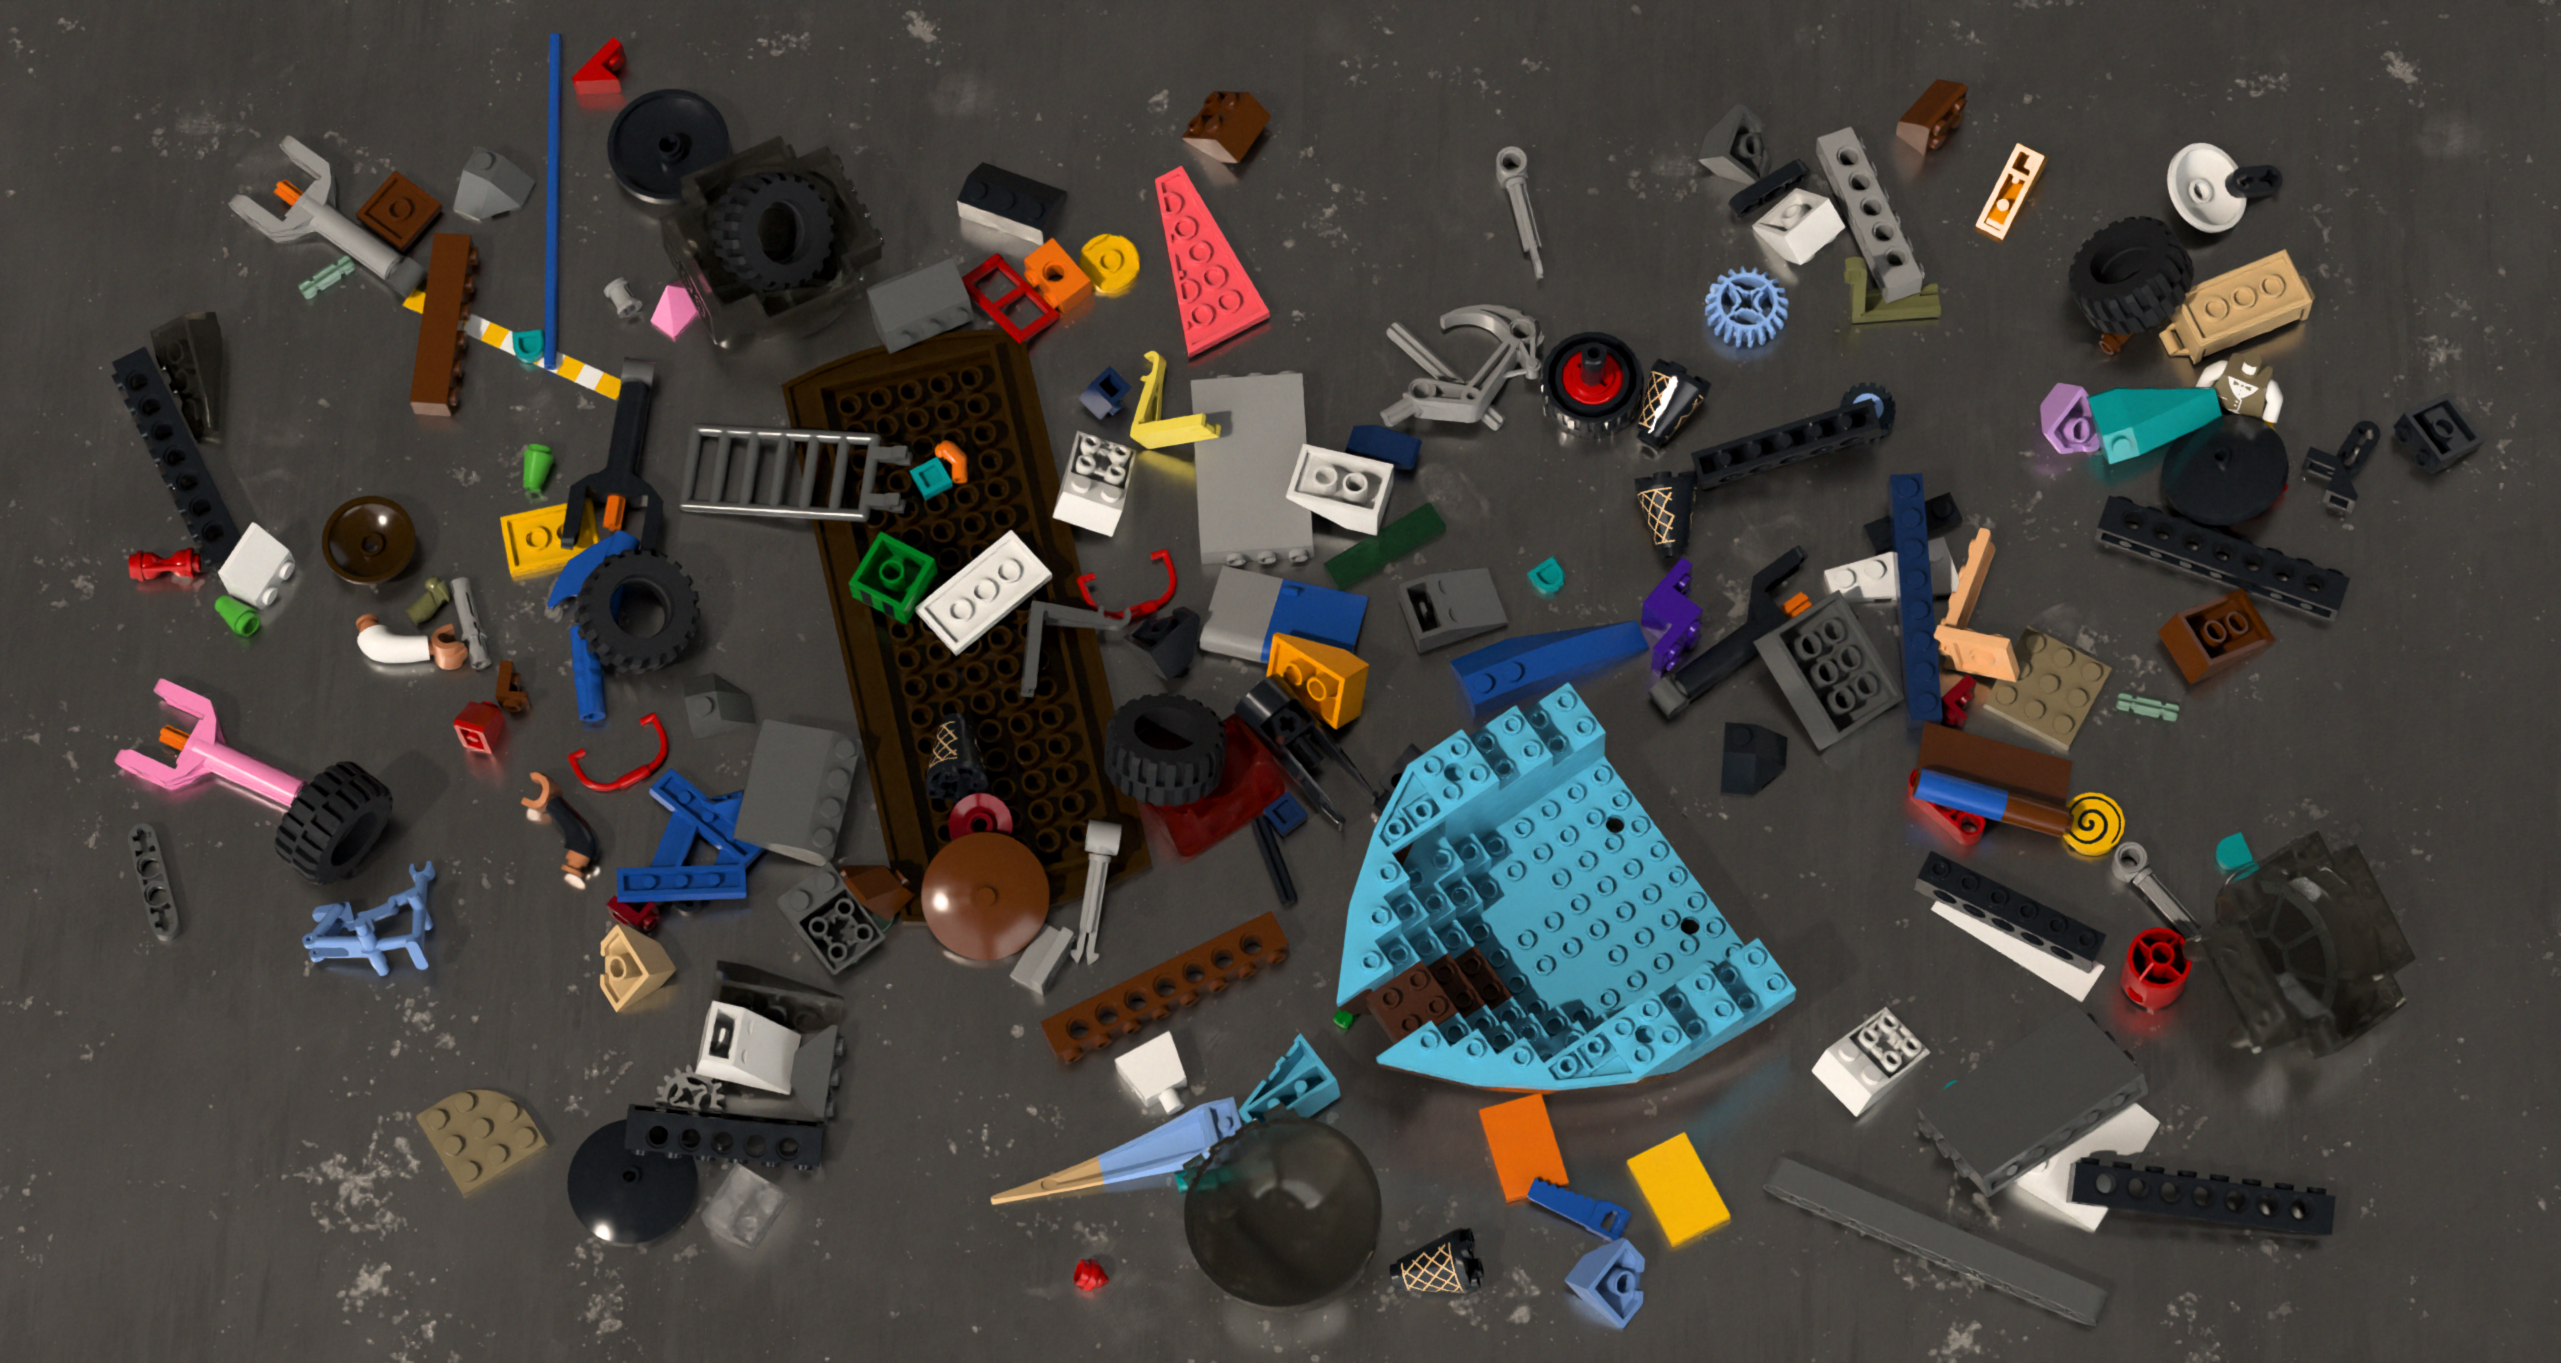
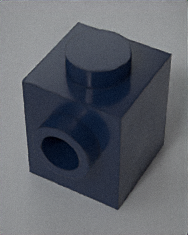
[1078,366,1132,420]

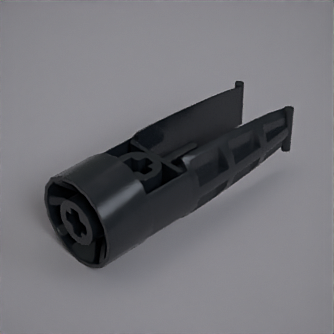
[1234,673,1379,832]

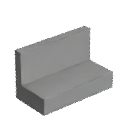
[1010,923,1076,995]

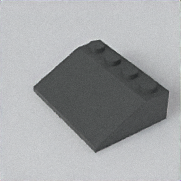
[1753,589,1905,751]
[732,719,862,867]

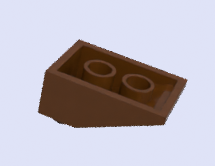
[2158,588,2276,685]

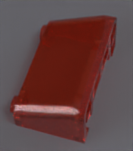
[1143,713,1285,857]

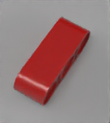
[1907,769,1985,846]

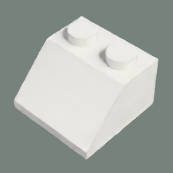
[1752,188,1845,265]
[218,522,295,612]

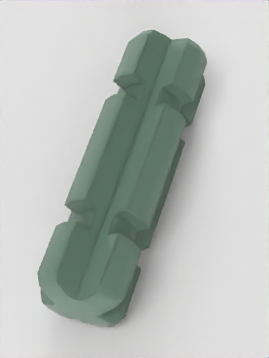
[298,254,356,299]
[2116,691,2180,721]

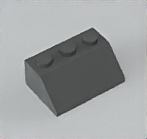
[866,254,974,354]

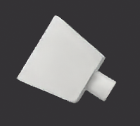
[1115,1031,1187,1115]

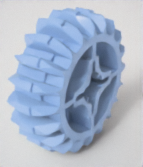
[1705,266,1789,348]

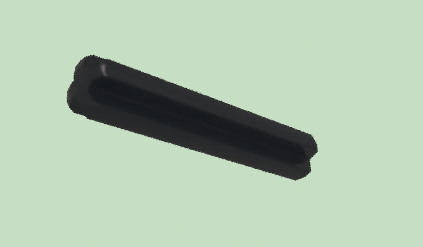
[1251,815,1298,905]

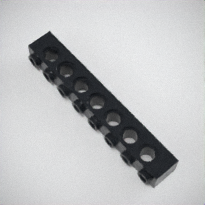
[111,346,242,576]
[2094,495,2350,622]
[2066,1157,2336,1236]

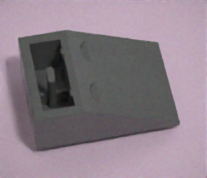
[1398,567,1508,653]
[777,862,886,976]

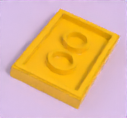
[500,498,600,577]
[1627,1132,1731,1248]

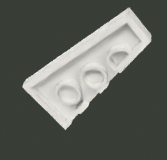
[1824,537,1959,603]

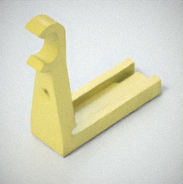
[1130,351,1221,449]

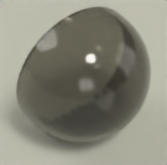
[1182,1102,1383,1314]

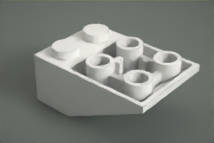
[1053,431,1137,537]
[695,1001,801,1095]
[1812,1007,1931,1117]

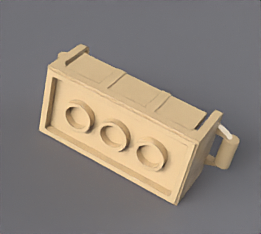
[2159,249,2316,364]

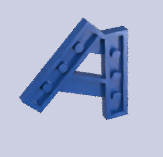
[616,768,766,903]

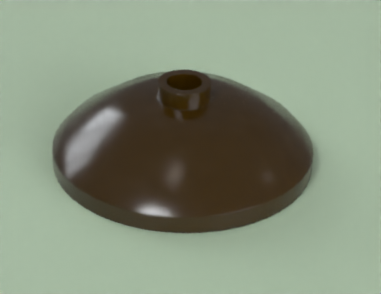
[322,496,416,585]

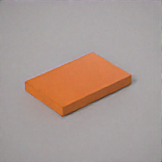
[1479,1094,1569,1203]

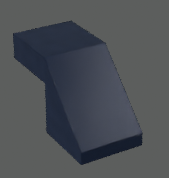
[1345,425,1422,470]

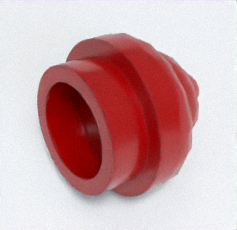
[1073,1258,1109,1292]

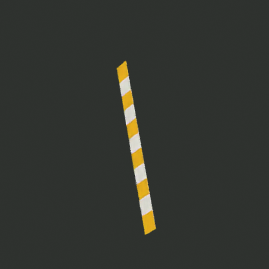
[403,289,621,400]

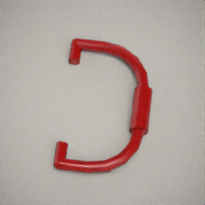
[1077,549,1178,620]
[568,712,669,791]

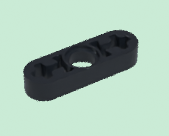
[1728,158,1811,218]

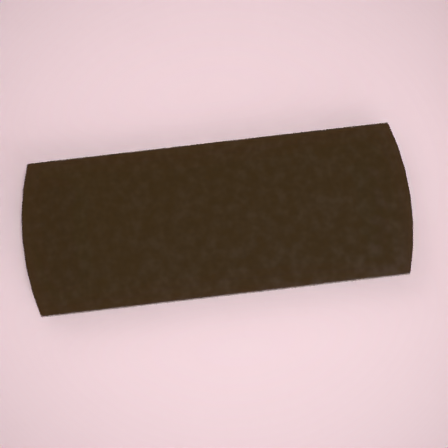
[781,329,1152,926]

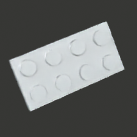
[915,530,1052,656]

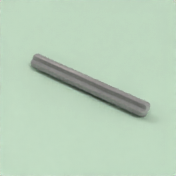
[1387,321,1505,431]

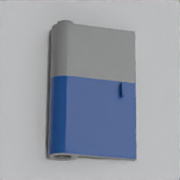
[1196,565,1369,664]

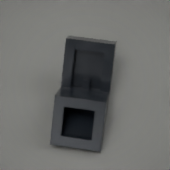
[2302,446,2358,513]

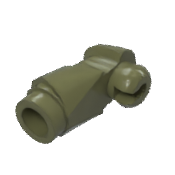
[406,576,451,625]

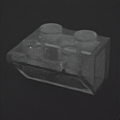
[701,1162,792,1251]

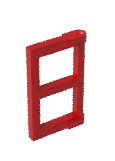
[961,253,1061,344]

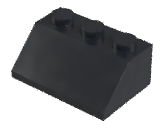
[957,162,1067,245]

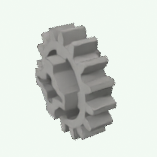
[655,1065,726,1136]

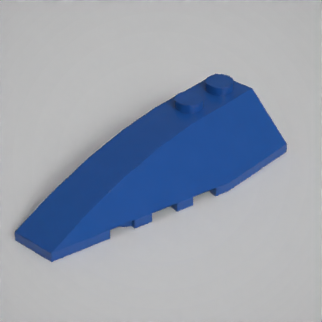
[1450,620,1649,718]

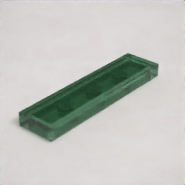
[1323,502,1446,591]

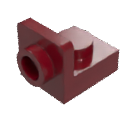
[1941,674,1977,730]
[606,895,659,933]

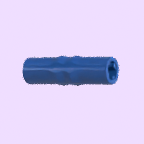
[569,625,606,722]

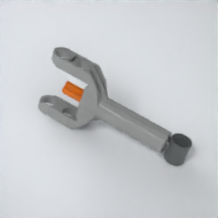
[228,135,428,298]

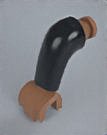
[521,772,599,878]

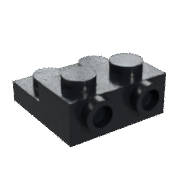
[2393,393,2485,475]

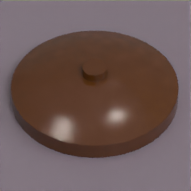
[921,832,1049,960]

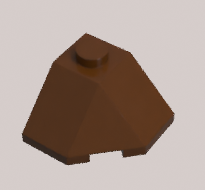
[838,865,915,921]

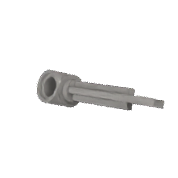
[1496,146,1543,279]
[1070,819,1122,965]
[2111,842,2219,960]

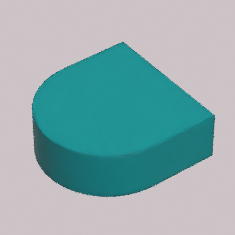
[512,329,544,363]
[1527,556,1565,595]
[2215,832,2254,870]

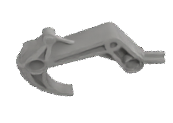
[1380,304,1545,427]

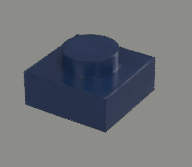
[1263,791,1308,837]

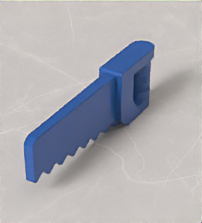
[1527,1178,1631,1242]

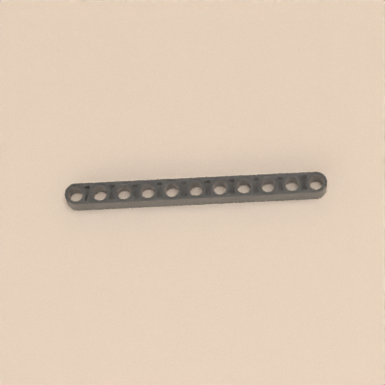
[1763,1156,2108,1325]

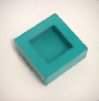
[910,457,953,500]

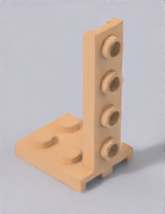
[1934,528,2020,682]

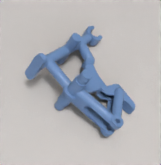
[302,861,436,976]

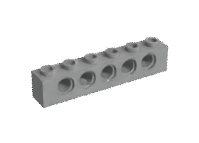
[1816,126,1925,304]

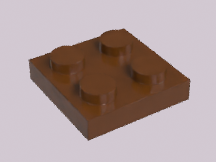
[356,170,443,253]

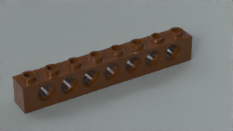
[1040,910,1290,1064]

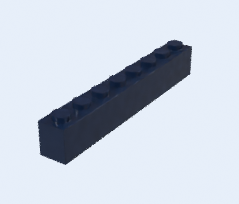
[1887,473,1943,729]

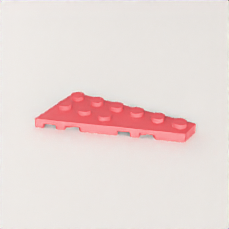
[1155,166,1270,358]

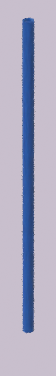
[544,33,562,370]

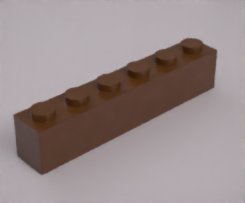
[410,233,479,416]

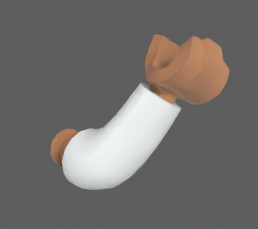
[356,613,468,670]

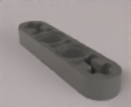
[128,823,181,941]

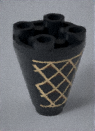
[1636,358,1712,449]
[1634,471,1697,558]
[925,713,989,804]
[1390,1228,1484,1293]

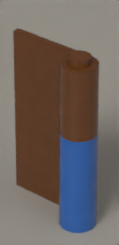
[1912,722,2074,838]

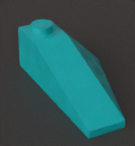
[2087,387,2222,464]

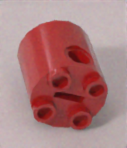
[2120,927,2193,1010]

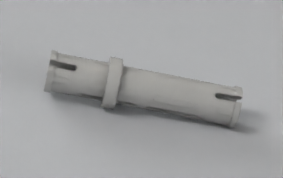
[450,577,491,669]

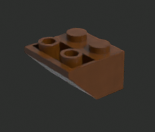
[1896,79,1968,156]
[1181,91,1271,163]

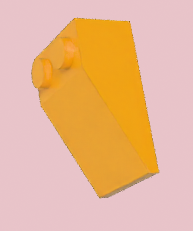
[1266,632,1369,729]

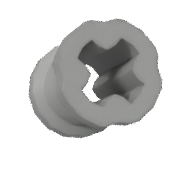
[604,277,643,318]

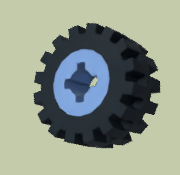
[1840,382,1896,443]

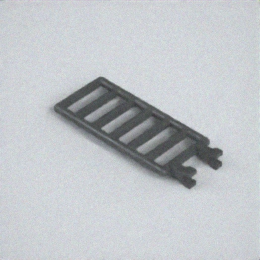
[678,423,913,522]

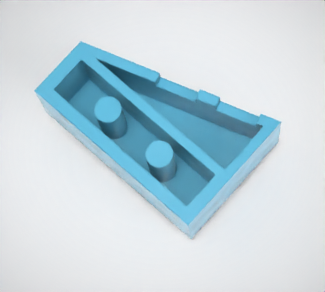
[1238,1033,1341,1150]

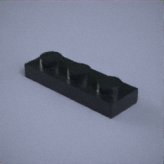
[1863,492,1963,556]

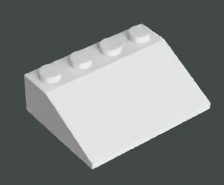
[2013,1102,2161,1231]

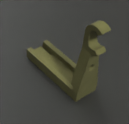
[1844,257,1941,323]

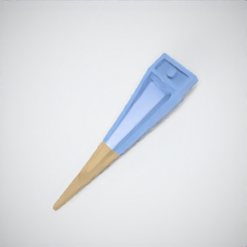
[991,1096,1248,1204]

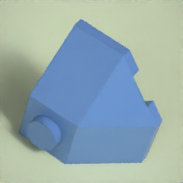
[1564,1237,1645,1329]

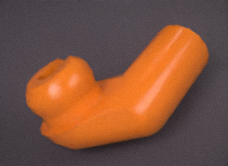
[935,440,967,483]

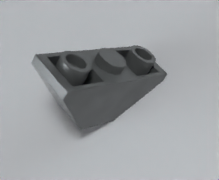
[790,1025,845,1127]

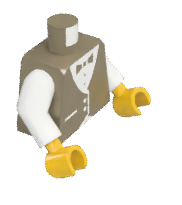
[2195,352,2283,432]

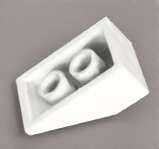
[1286,444,1394,536]

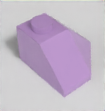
[2040,383,2100,454]

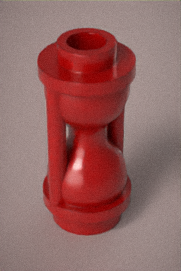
[129,547,201,582]

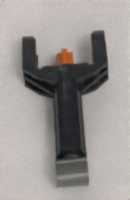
[560,357,664,556]
[1648,545,1859,718]

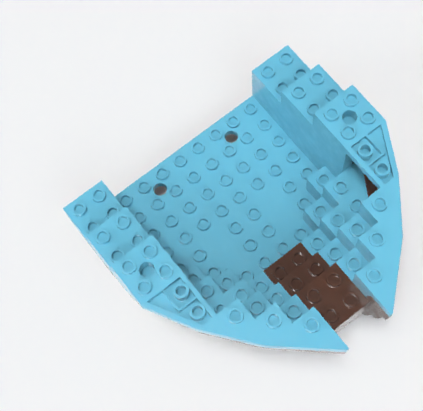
[1337,682,1796,1095]

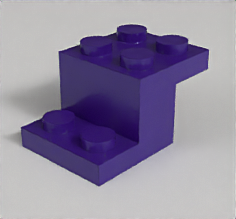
[1641,557,1703,678]

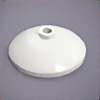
[2167,143,2247,233]

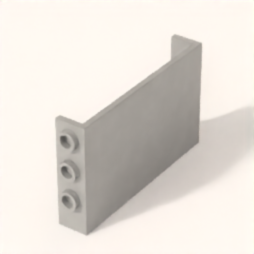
[1191,371,1314,566]

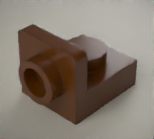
[495,660,531,712]

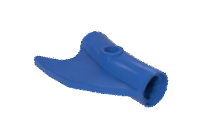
[547,530,641,625]

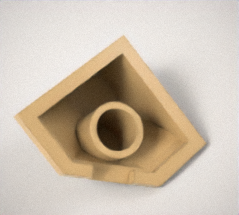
[600,923,676,1012]

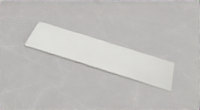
[1931,901,2105,1002]

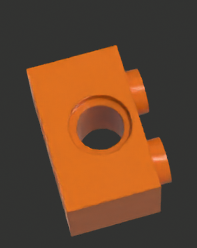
[1024,238,1093,314]

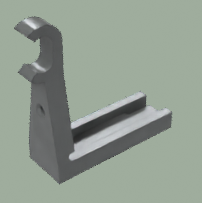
[1020,601,1131,698]

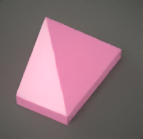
[651,276,708,340]

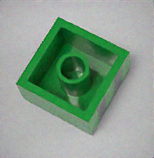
[849,531,938,625]

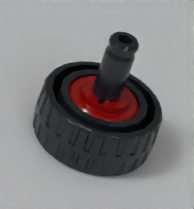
[1540,332,1644,439]

